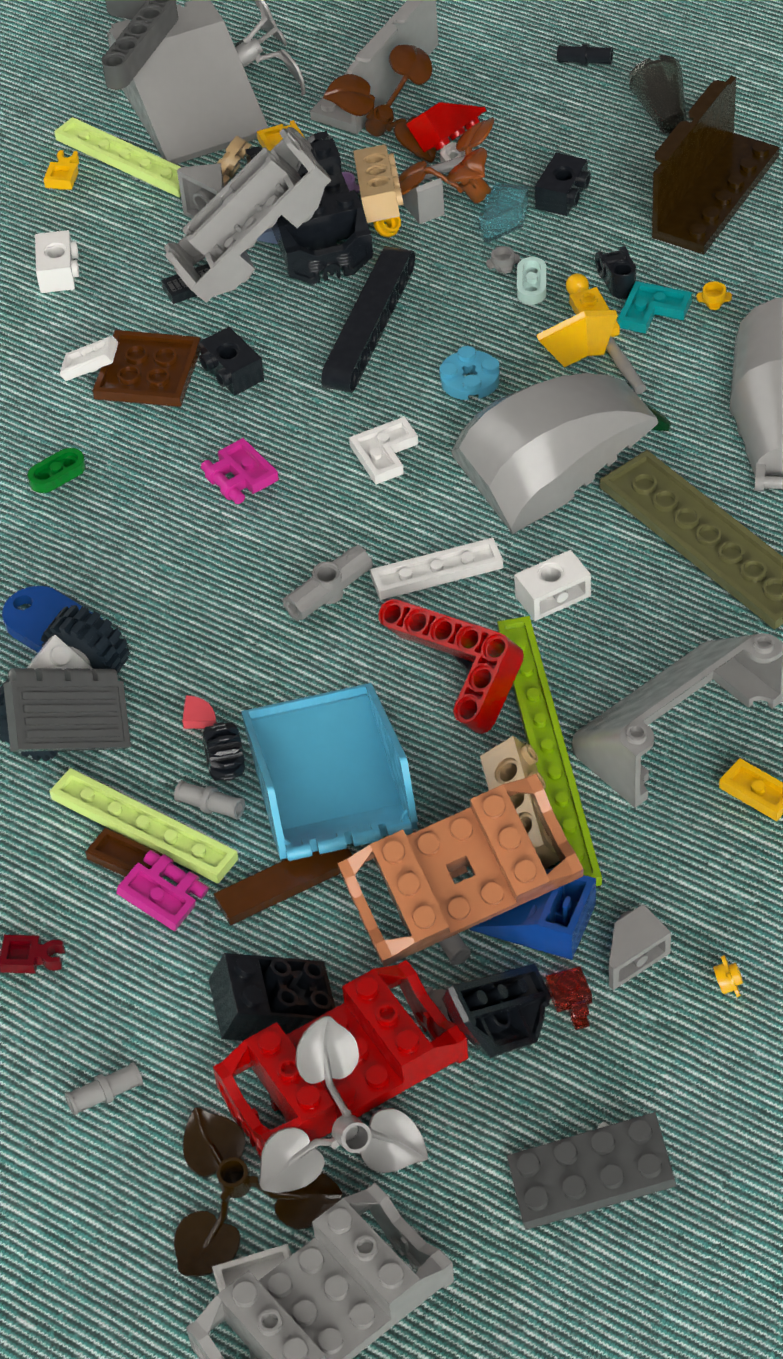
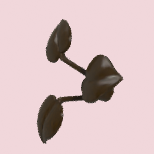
[174,1107,343,1277]

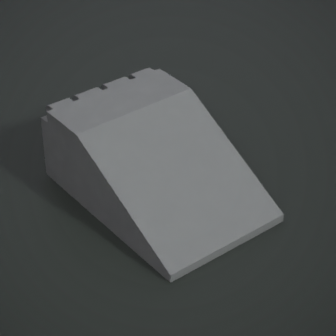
[107,0,269,164]

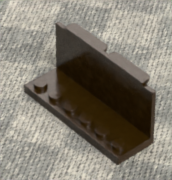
[652,75,780,255]

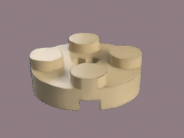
[217,136,252,187]

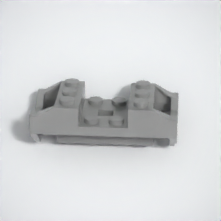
[164,127,331,303]

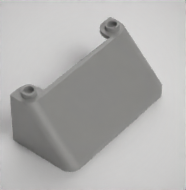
[572,633,783,808]

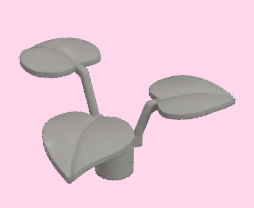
[235,0,306,96]
[259,1016,428,1193]

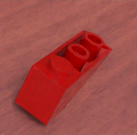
[406,102,487,153]

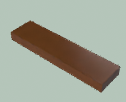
[213,847,352,926]

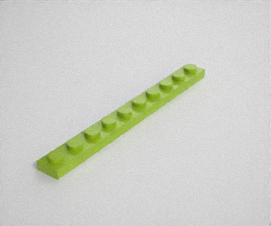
[497,616,602,886]

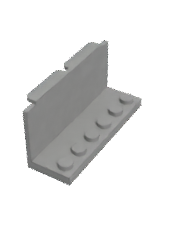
[310,0,439,134]

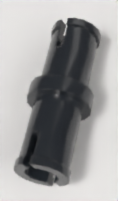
[557,44,613,66]

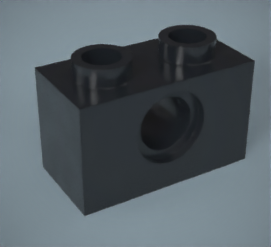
[535,153,591,216]
[199,327,264,396]

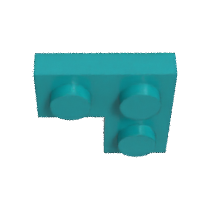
[618,281,692,334]

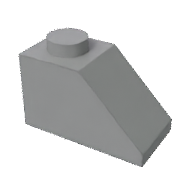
[609,904,671,990]

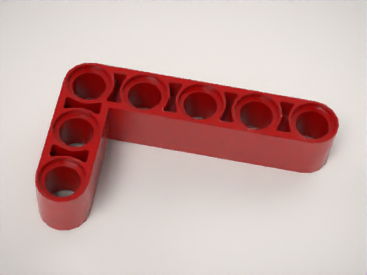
[378,599,524,734]

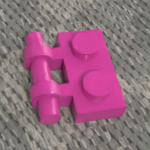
[201,438,279,504]
[116,850,209,932]

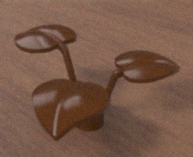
[323,44,436,163]

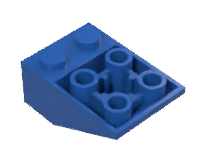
[470,869,596,960]

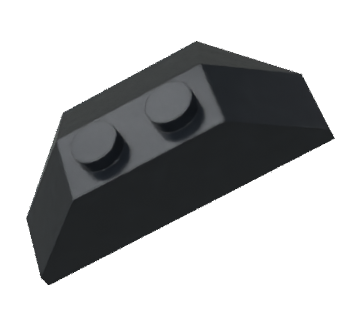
[442,963,551,1058]

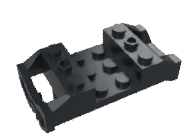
[245,131,373,284]

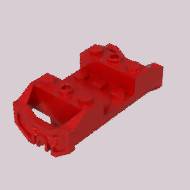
[213,960,469,1159]

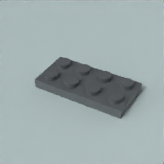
[507,1112,677,1230]

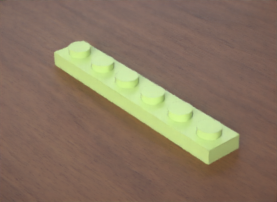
[54,117,181,198]
[49,768,238,884]

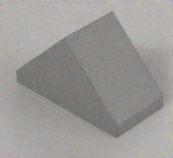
[402,178,445,224]

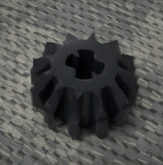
[202,722,245,781]

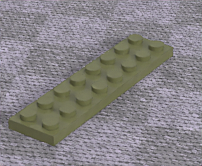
[600,450,783,630]

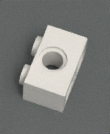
[35,230,79,293]
[514,550,591,621]

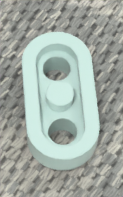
[517,257,547,305]

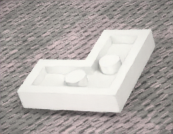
[349,417,418,484]

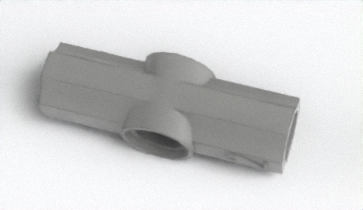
[283,545,373,622]

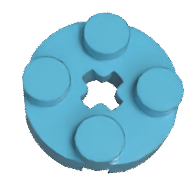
[439,346,500,400]

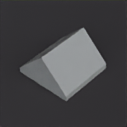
[177,163,224,219]

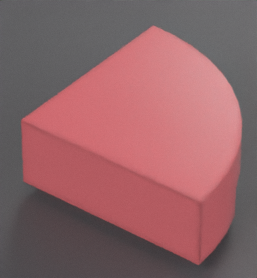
[182,695,217,729]

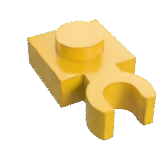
[43,150,79,190]

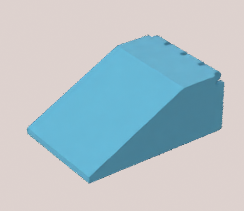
[241,683,418,861]

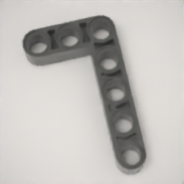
[101,0,178,90]

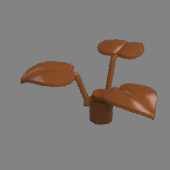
[398,117,495,204]

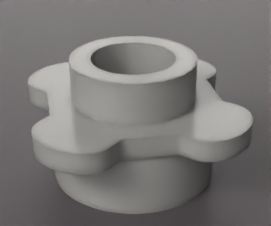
[486,246,520,274]

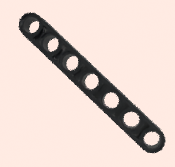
[321,246,415,393]

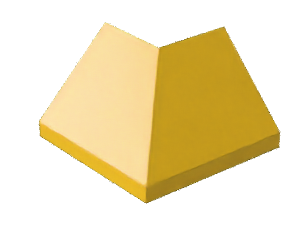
[537,310,618,368]

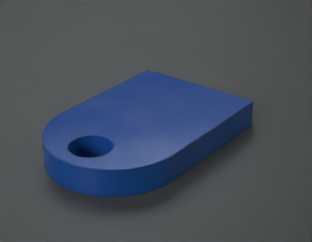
[2,586,103,653]

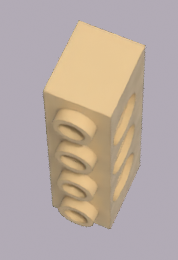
[353,144,404,223]
[480,736,560,869]

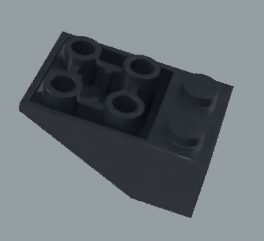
[209,953,336,1041]

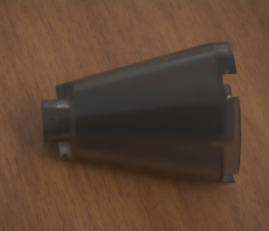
[629,55,686,134]

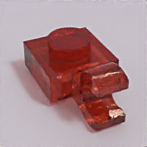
[545,966,592,1030]

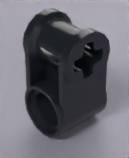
[595,246,636,299]

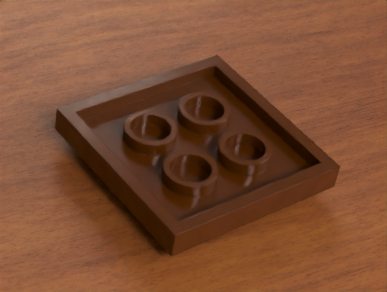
[92,330,201,407]

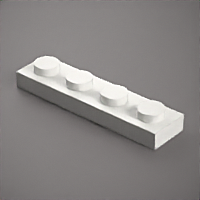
[370,538,503,600]

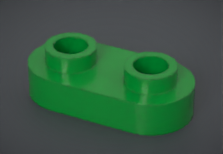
[27,448,86,493]

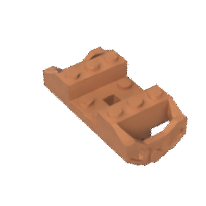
[337,773,584,967]

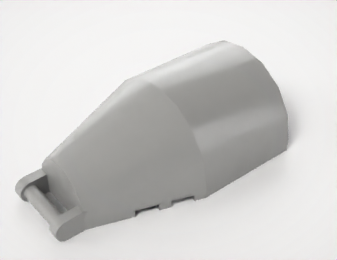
[729,297,783,492]

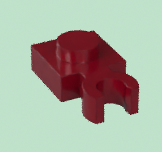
[0,935,65,974]

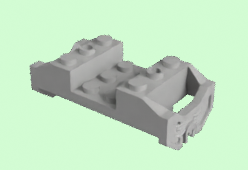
[186,1183,454,1359]

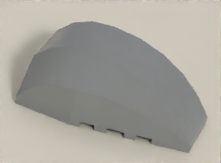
[451,373,658,534]

